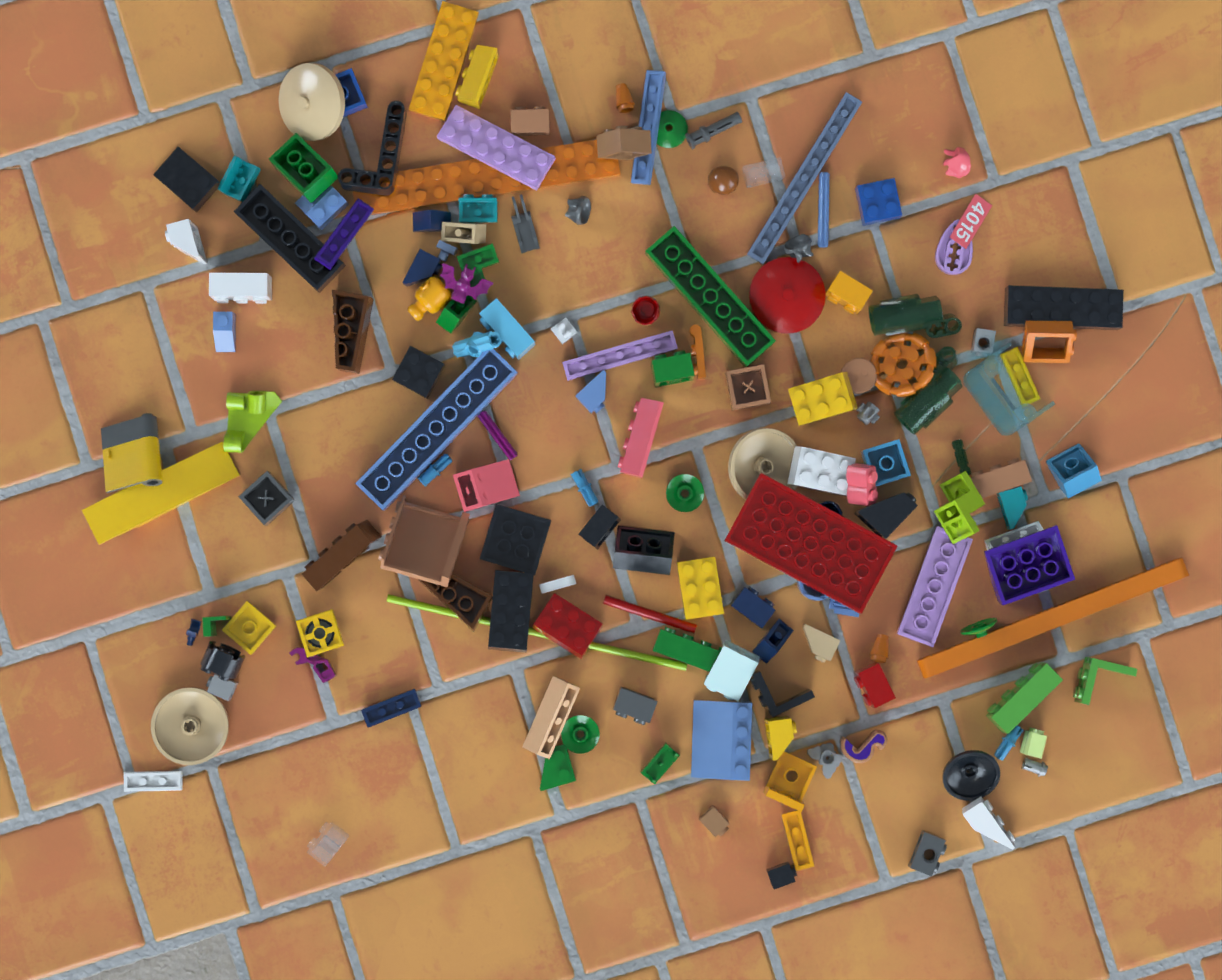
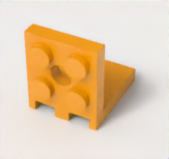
[763,751,817,812]

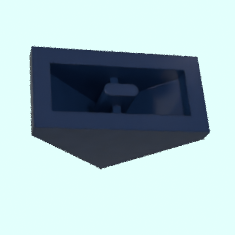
[413,209,451,232]

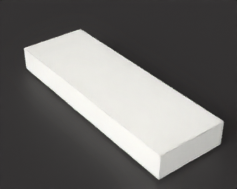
[124,771,183,792]

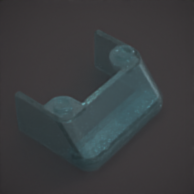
[963,342,1055,436]

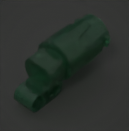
[868,294,962,338]
[894,346,963,435]

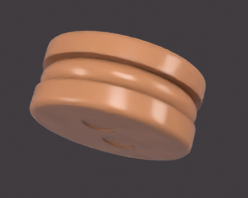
[841,358,877,394]

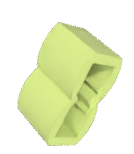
[1020,727,1047,759]

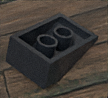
[153,147,220,213]

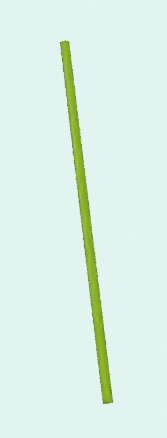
[387,594,687,671]

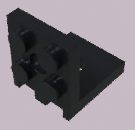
[750,670,815,717]

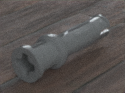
[685,112,742,149]

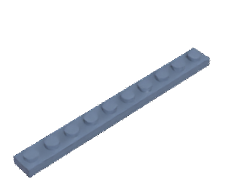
[747,92,862,264]

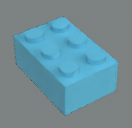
[479,298,536,360]

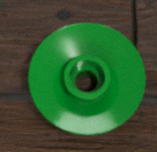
[657,110,688,148]
[666,474,704,512]
[960,618,997,638]
[561,715,600,754]

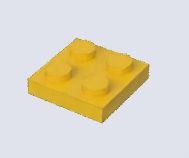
[222,601,277,655]

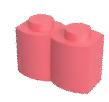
[847,463,878,506]

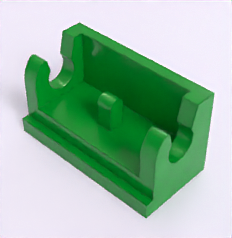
[640,743,680,784]

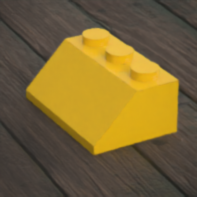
[455,45,499,110]
[764,716,797,761]

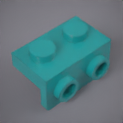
[218,156,261,202]
[458,194,498,223]

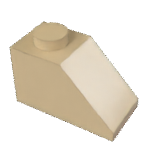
[441,222,487,244]
[803,624,840,663]

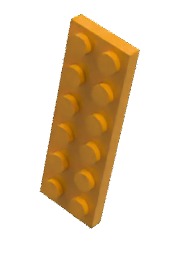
[409,1,479,122]

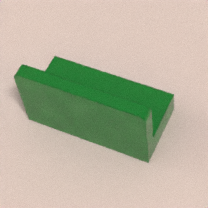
[202,616,231,637]

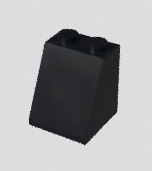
[854,492,918,539]

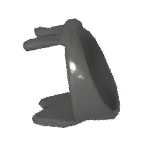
[565,196,591,225]
[784,234,813,262]

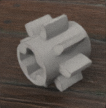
[856,402,880,425]

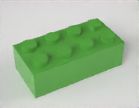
[986,662,1063,734]

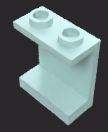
[704,640,760,701]

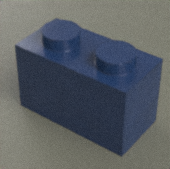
[730,587,776,628]

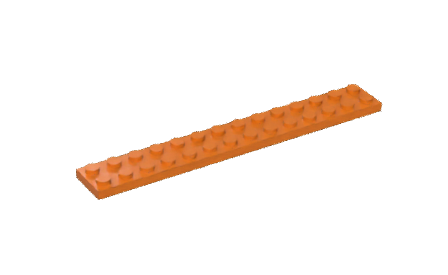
[353,139,620,215]

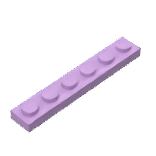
[562,330,678,381]

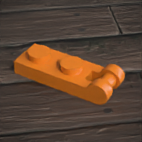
[689,324,706,380]

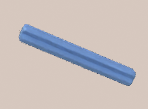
[818,172,830,248]

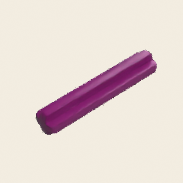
[478,410,517,460]

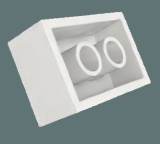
[209,273,272,304]
[787,446,856,496]

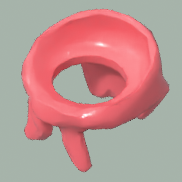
[943,147,971,178]

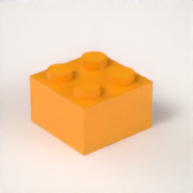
[825,271,873,315]

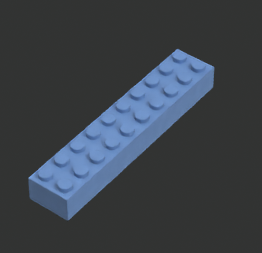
[355,349,518,511]

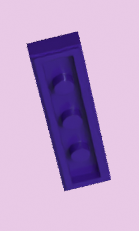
[314,198,374,270]

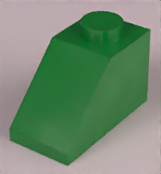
[436,295,478,334]

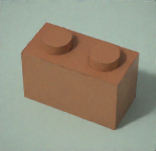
[511,106,550,136]

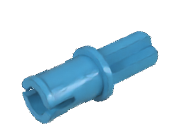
[417,454,452,487]
[571,469,598,507]
[994,725,1024,760]

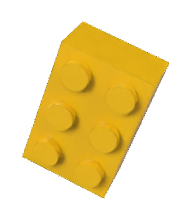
[788,372,858,426]
[676,557,724,620]

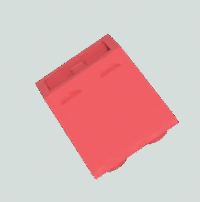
[453,459,520,512]

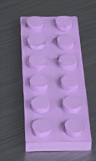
[437,105,556,191]
[897,526,973,647]

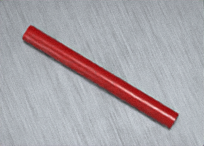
[603,595,697,634]

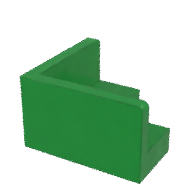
[457,244,500,287]

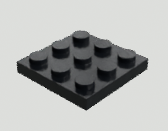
[480,504,551,575]

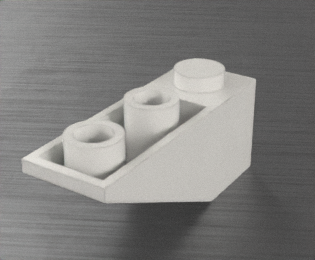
[962,796,1015,850]

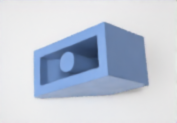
[213,312,236,352]
[575,370,606,414]

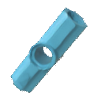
[452,331,501,358]

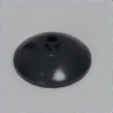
[942,750,1000,801]

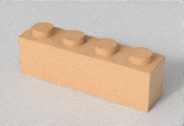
[522,676,580,759]

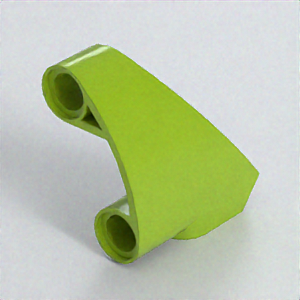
[223,391,282,453]

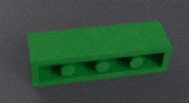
[652,627,722,672]

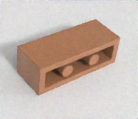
[971,458,1032,498]

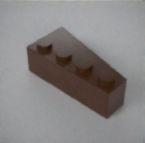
[332,290,374,374]

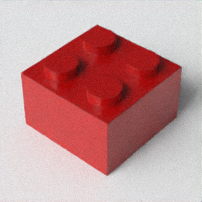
[853,662,896,708]

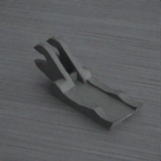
[511,194,540,253]

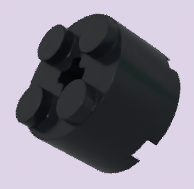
[200,641,245,682]

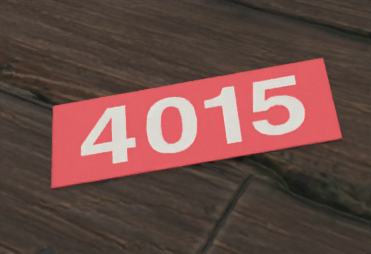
[950,194,992,249]

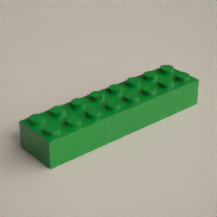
[645,226,776,368]

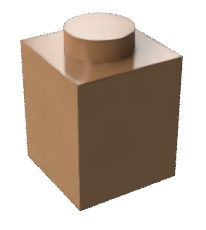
[699,805,729,837]

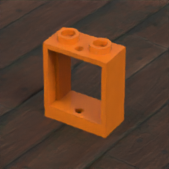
[1021,321,1077,363]

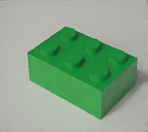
[268,133,338,203]
[651,350,695,388]

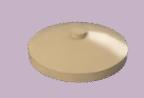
[278,63,345,141]
[728,428,797,500]
[151,687,229,765]

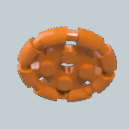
[870,331,937,397]

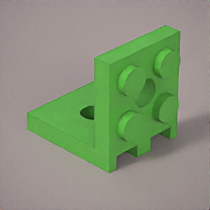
[1073,657,1138,705]

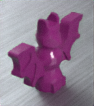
[440,263,493,304]

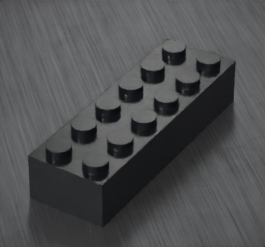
[234,184,346,293]
[1004,285,1124,330]

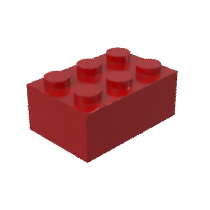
[533,593,603,659]

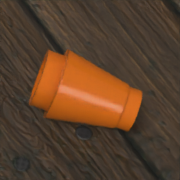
[615,83,635,113]
[870,634,889,663]

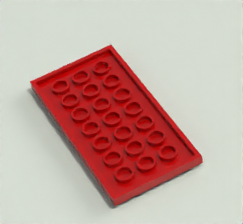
[724,473,898,614]

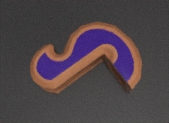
[839,730,888,763]

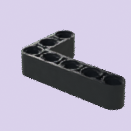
[338,101,406,196]

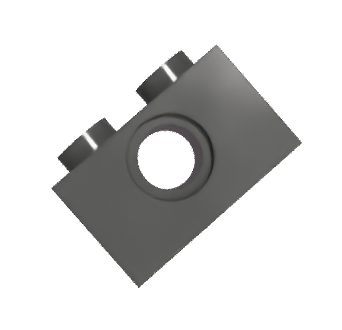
[908,830,947,877]

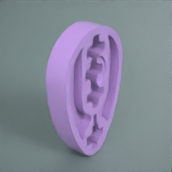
[935,220,973,275]

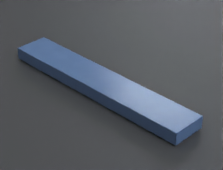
[631,70,666,185]

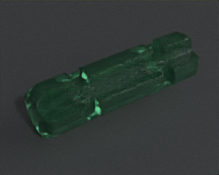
[952,439,971,475]

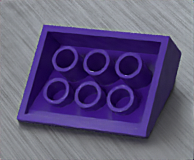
[984,525,1075,605]

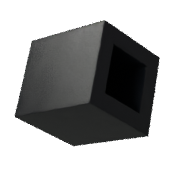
[766,861,797,890]

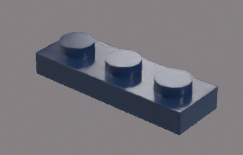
[361,689,422,728]

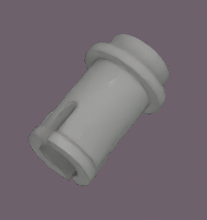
[1022,757,1048,777]

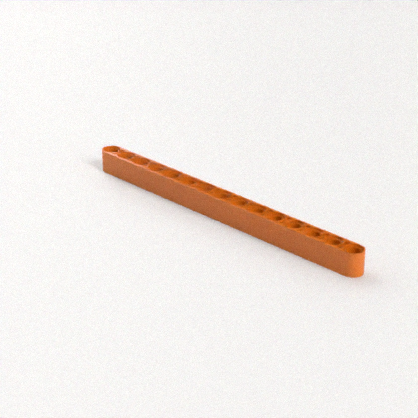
[917,557,1189,679]

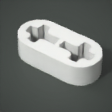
[539,575,577,594]

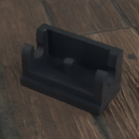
[578,505,621,550]

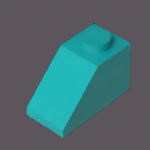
[997,486,1028,530]

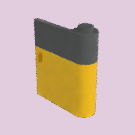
[101,413,163,493]

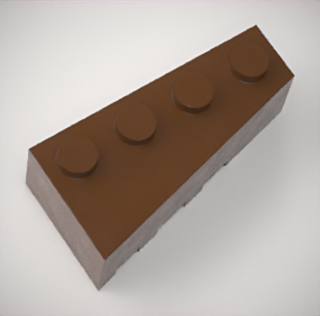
[302,520,382,592]
[418,574,493,632]

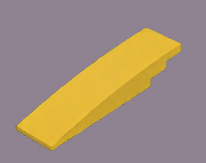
[82,441,240,545]

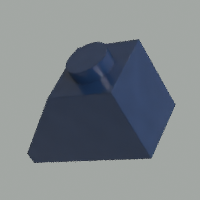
[402,249,442,287]
[752,619,794,664]

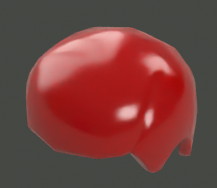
[631,296,660,325]

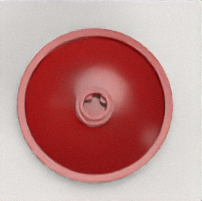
[749,257,826,334]

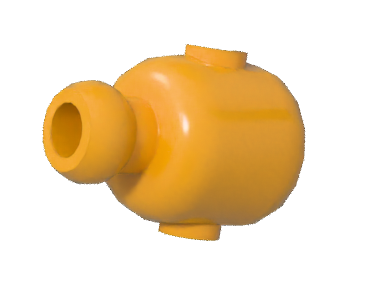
[407,276,452,321]

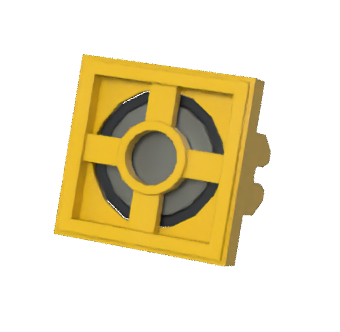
[296,609,345,658]

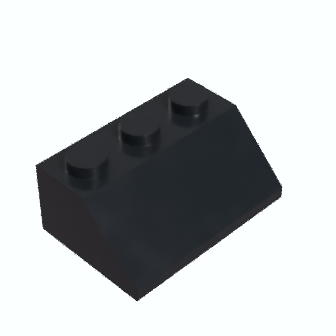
[613,525,675,575]

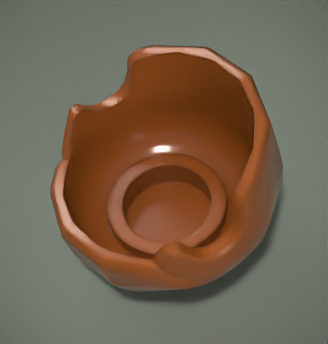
[708,166,739,195]

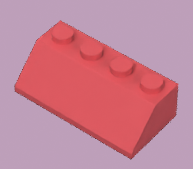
[618,398,664,479]

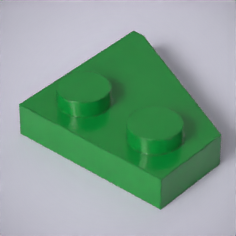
[540,744,576,791]

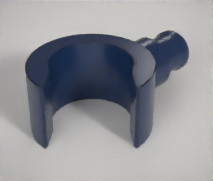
[186,619,201,646]

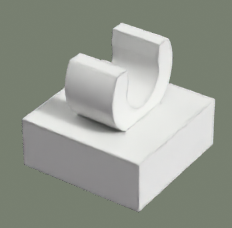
[551,318,578,345]

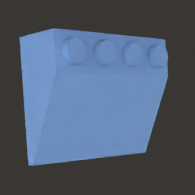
[691,700,752,781]

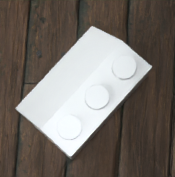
[165,219,208,264]

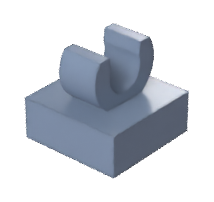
[436,240,458,262]

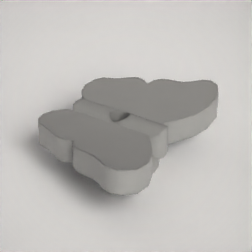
[807,743,842,779]

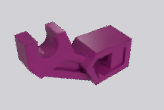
[289,647,337,683]

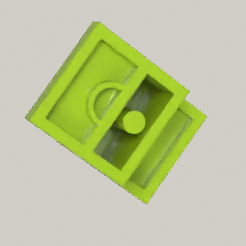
[934,471,985,544]

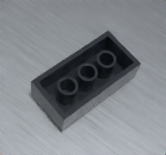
[488,570,534,653]

